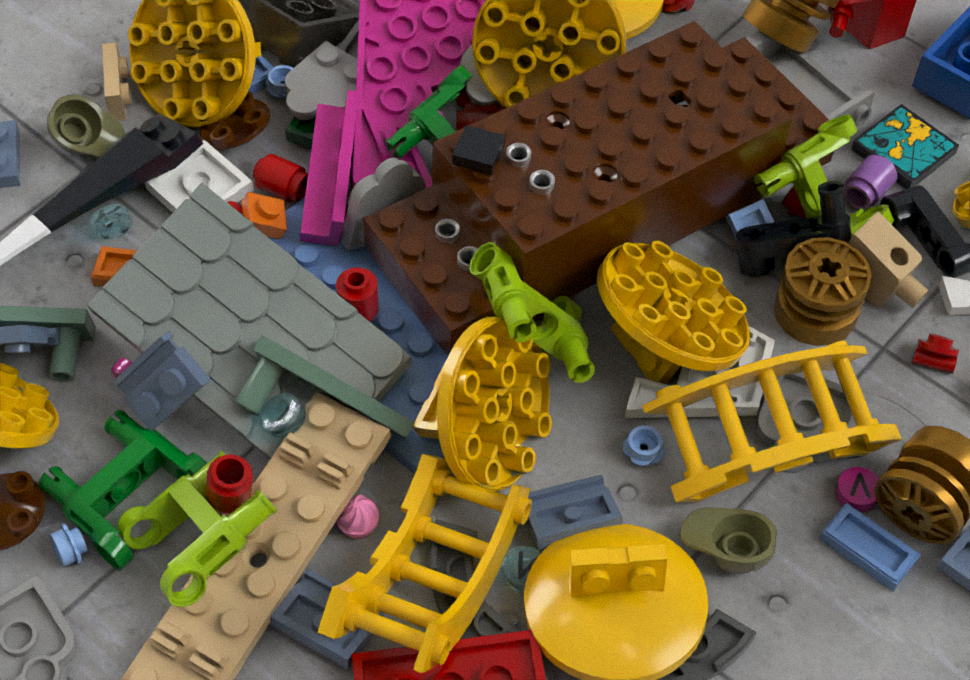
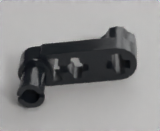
[736,181,852,277]
[880,185,970,278]

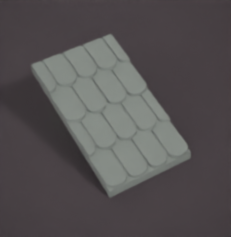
[87,183,413,460]

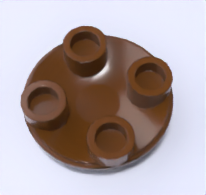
[199,92,270,149]
[0,471,45,550]

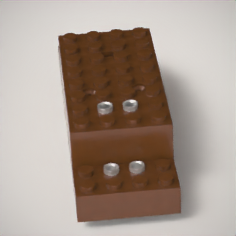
[363,21,834,356]

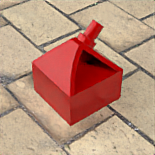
[826,0,916,50]

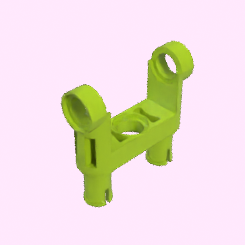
[754,114,894,257]
[469,242,595,383]
[117,450,277,607]

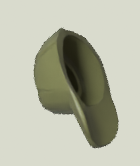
[47,94,125,157]
[680,507,777,574]

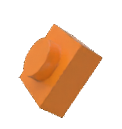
[242,192,287,239]

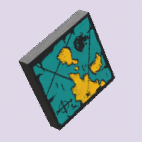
[851,104,959,189]

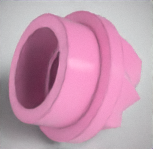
[336,494,379,539]

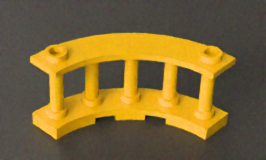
[642,340,902,503]
[317,454,532,673]

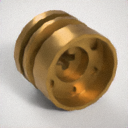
[743,0,840,53]
[774,237,872,346]
[874,426,970,545]

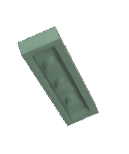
[0,306,96,382]
[235,335,415,439]

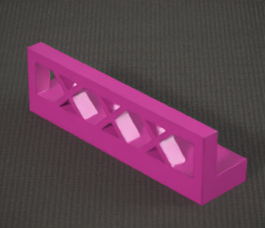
[299,90,359,247]

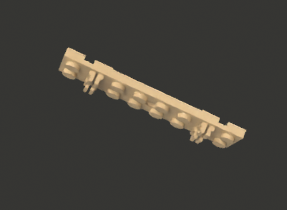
[121,392,392,680]

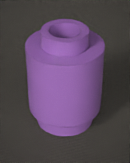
[844,155,897,210]

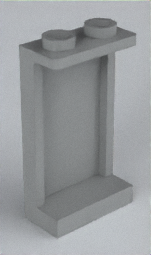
[746,30,875,126]

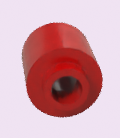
[253,153,308,202]
[336,267,379,322]
[206,454,253,513]

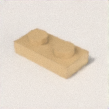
[102,42,132,121]

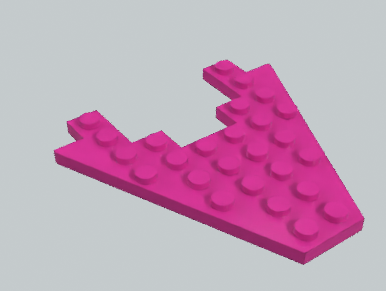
[352,0,485,189]

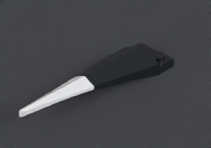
[0,114,204,266]

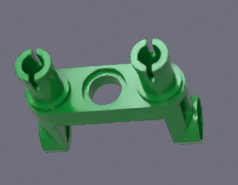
[384,64,473,160]
[38,410,207,571]

